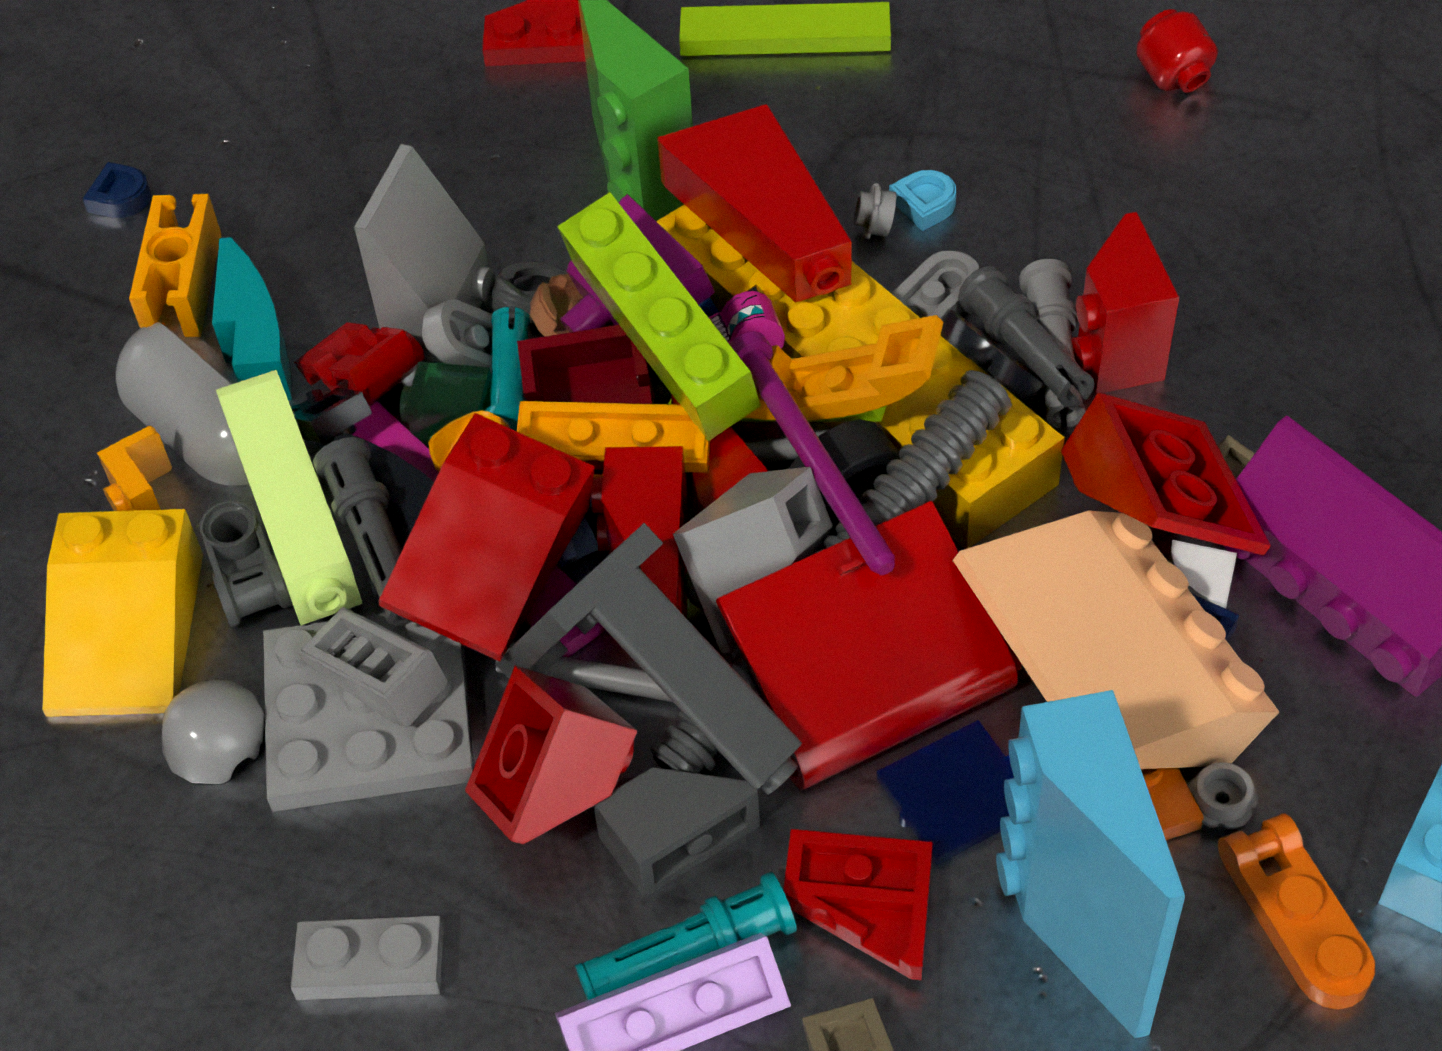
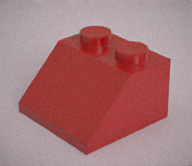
[1071,212,1179,395]
[465,666,637,844]

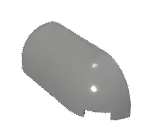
[115,322,249,486]

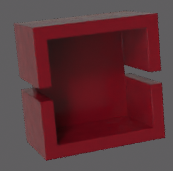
[517,325,655,404]

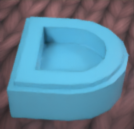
[889,170,957,231]

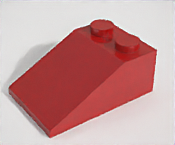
[1061,392,1271,556]
[379,413,595,662]
[591,446,690,619]

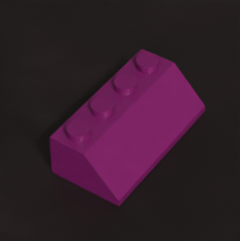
[1224,415,1442,697]

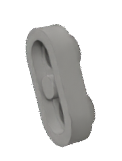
[891,250,980,319]
[422,299,511,379]

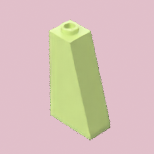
[216,370,363,626]

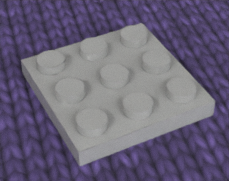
[263,613,474,812]

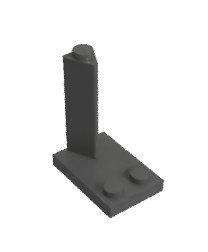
[495,523,802,795]

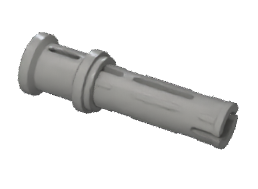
[1019,259,1085,428]

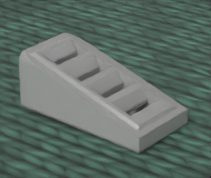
[298,607,447,728]

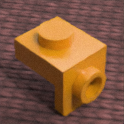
[97,426,172,511]

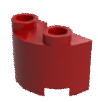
[294,322,425,406]

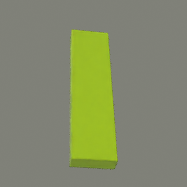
[679,2,891,56]

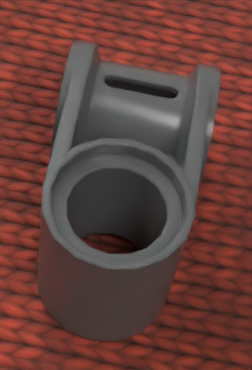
[199,500,293,627]

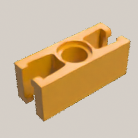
[129,194,222,337]

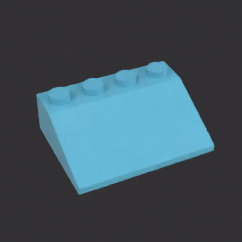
[996,690,1185,1038]

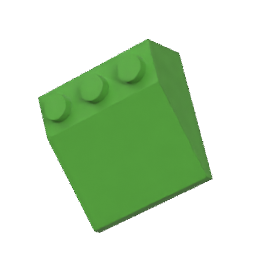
[578,0,693,221]

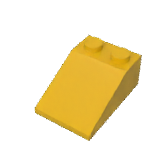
[42,509,203,717]

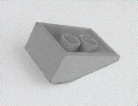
[354,144,495,365]

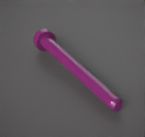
[730,331,895,575]

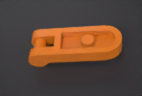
[1218,813,1375,1010]

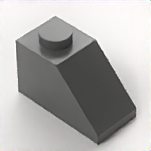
[594,767,760,898]

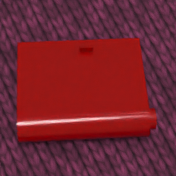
[716,501,1022,790]

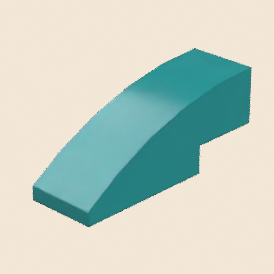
[212,237,292,401]

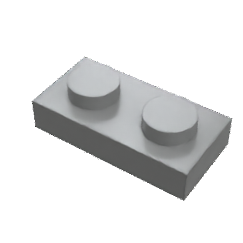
[291,916,444,1000]

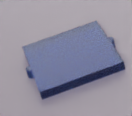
[876,720,1014,865]

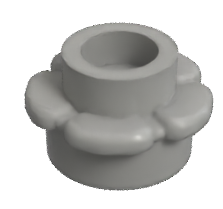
[854,183,896,239]
[1188,762,1258,830]

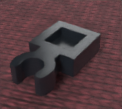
[291,388,372,446]

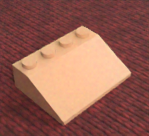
[953,510,1279,769]

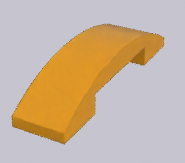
[744,315,944,420]

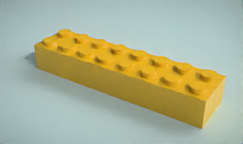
[656,205,1065,549]

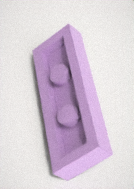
[555,933,791,1051]

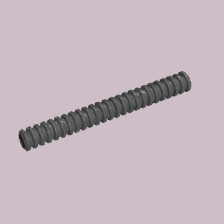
[650,370,1012,774]

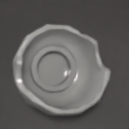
[162,678,265,784]

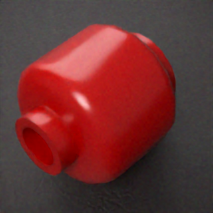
[1136,9,1218,93]

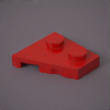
[482,0,586,66]
[783,829,933,980]

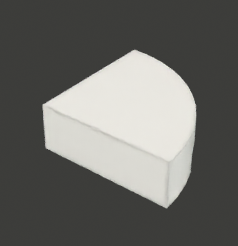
[1169,540,1237,609]

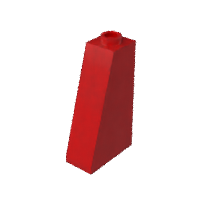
[657,104,852,303]

